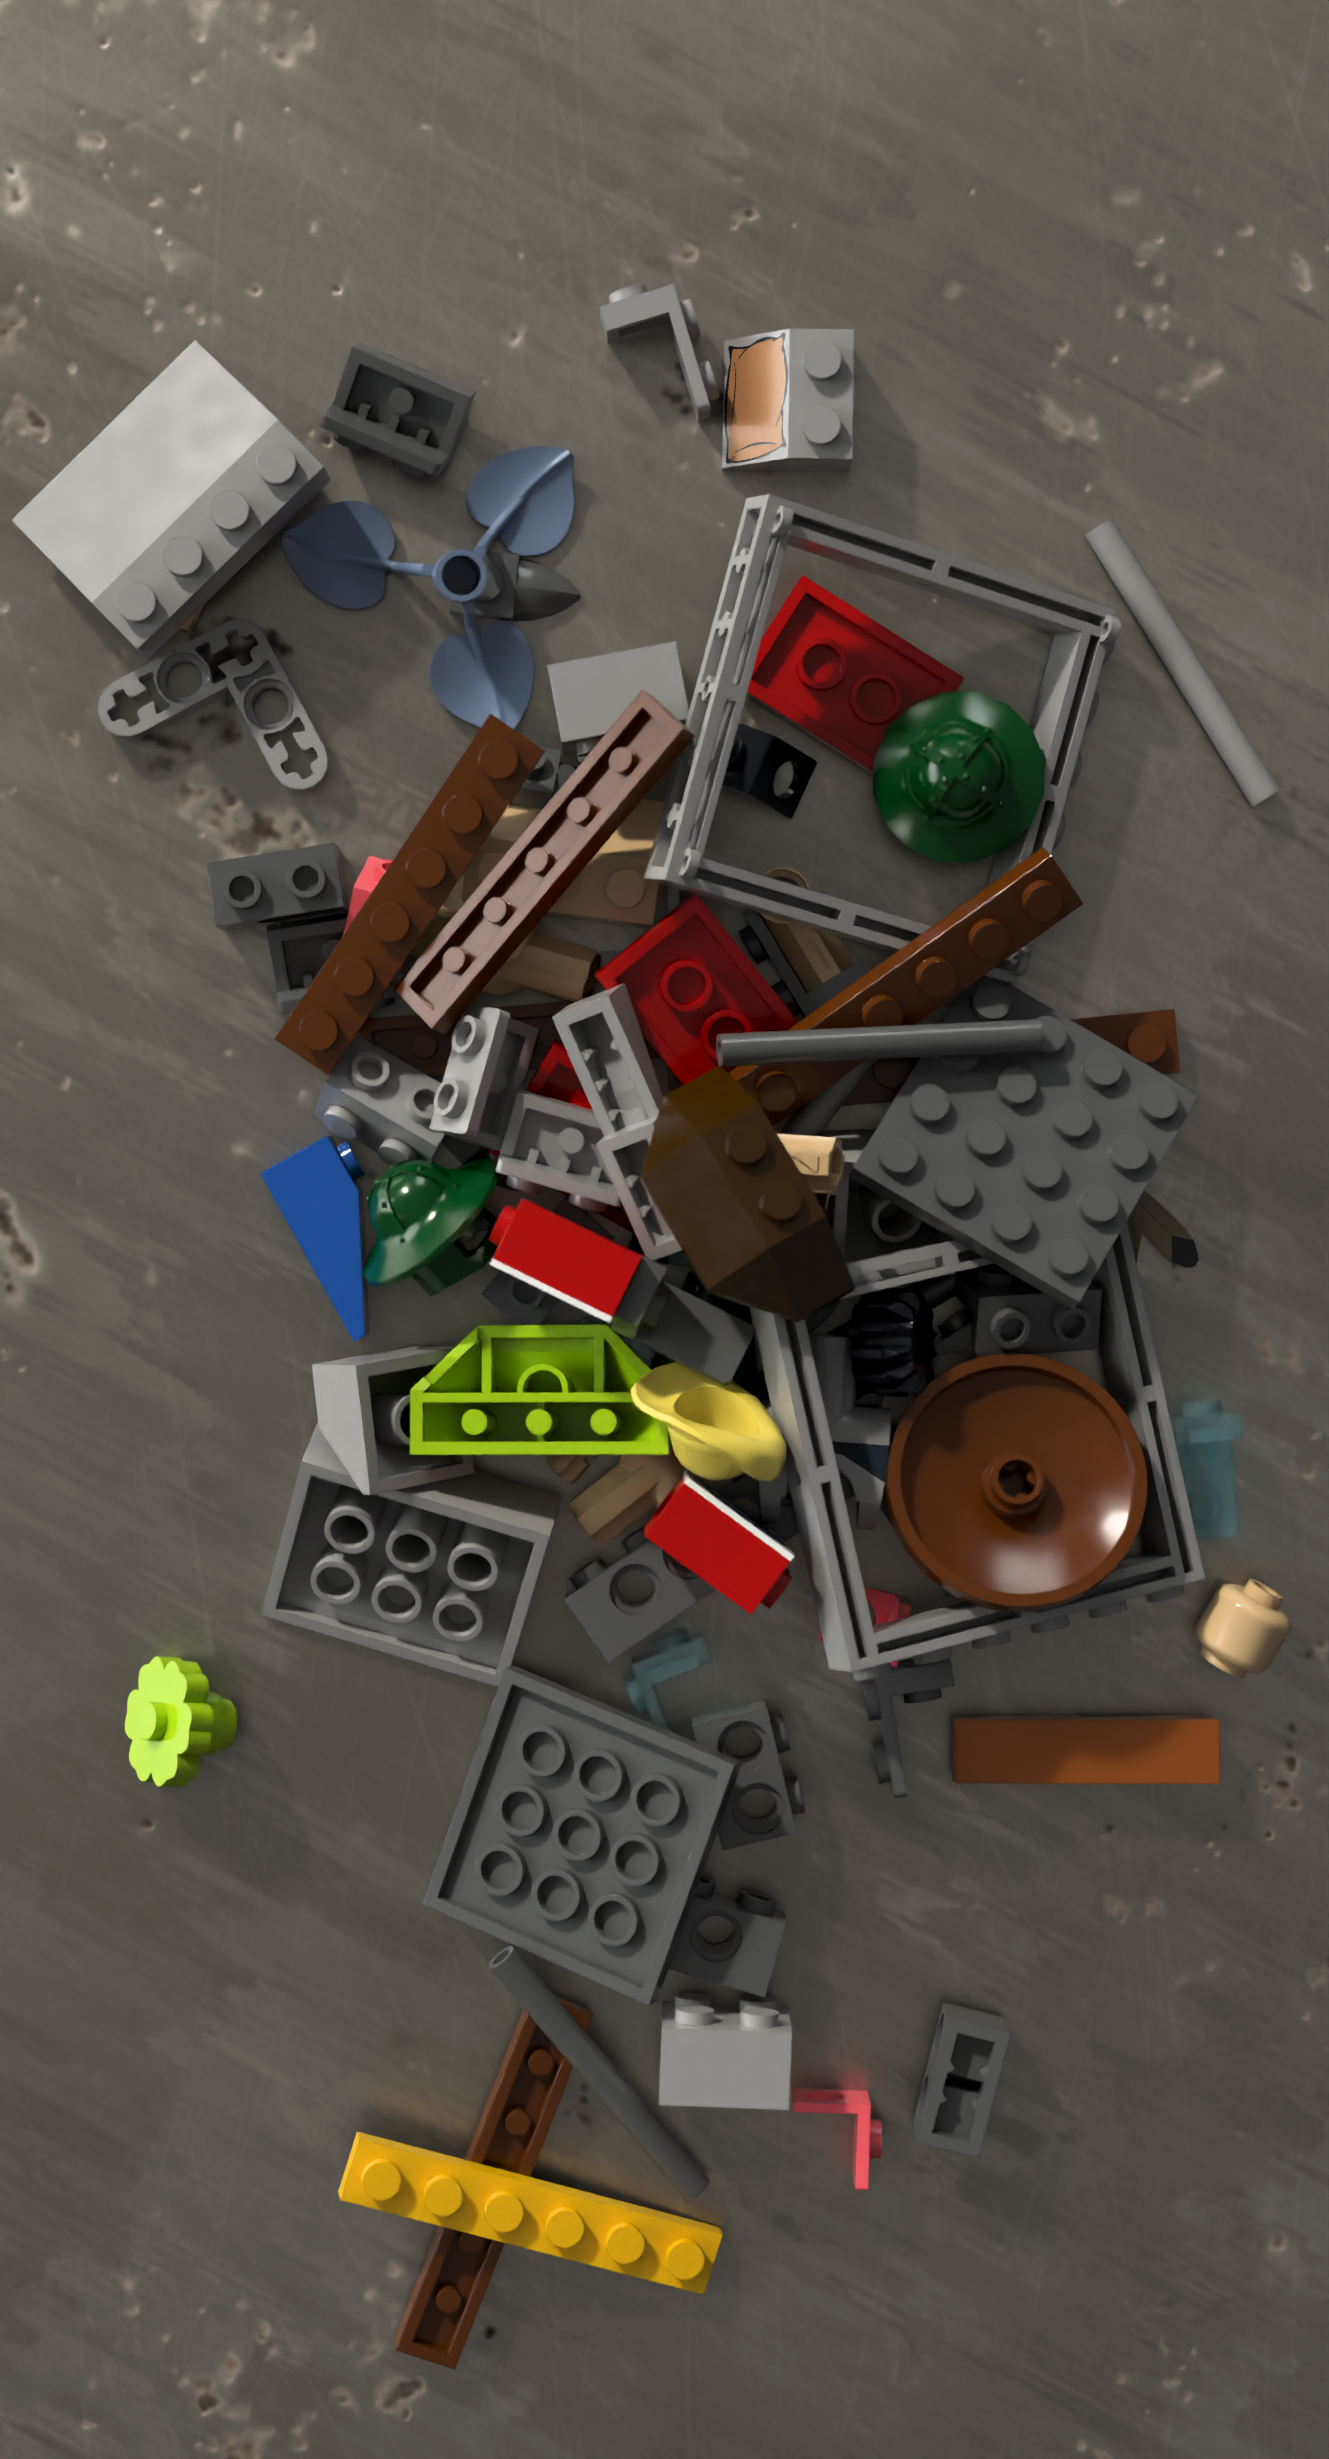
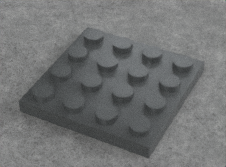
[848,976,1199,1310]
[422,1665,742,2006]

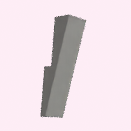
[552,983,682,1261]

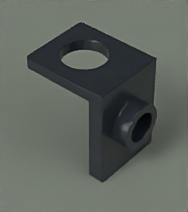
[689,723,817,819]

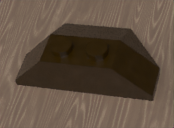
[640,1066,855,1323]

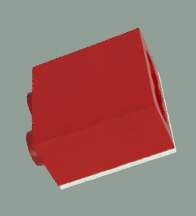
[489,1198,646,1323]
[644,1469,794,1615]

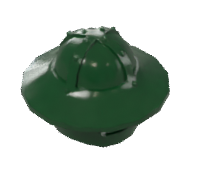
[873,692,1045,863]
[363,1159,499,1297]

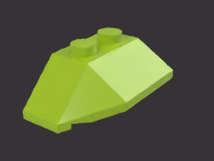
[410,1325,670,1455]

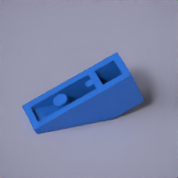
[260,1136,369,1342]

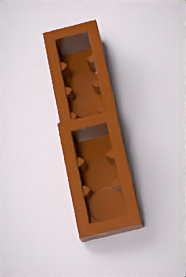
[952,1714,1220,1784]

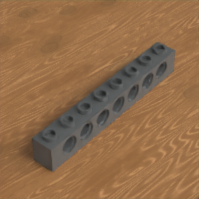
[564,1307,979,1663]

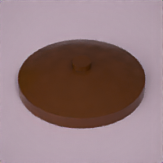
[885,1353,1147,1613]

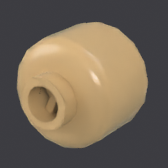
[1195,1579,1291,1678]

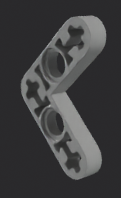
[98,619,331,792]

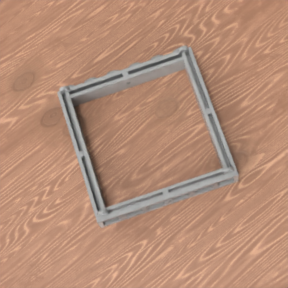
[644,494,1121,984]
[750,1221,1205,1681]

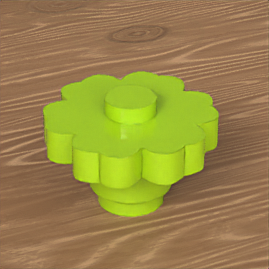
[125,1656,237,1788]

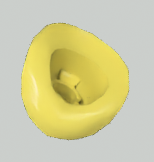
[631,1362,786,1481]

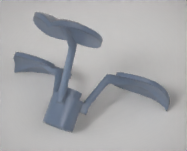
[281,446,575,729]

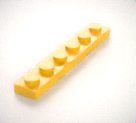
[338,2131,723,2295]

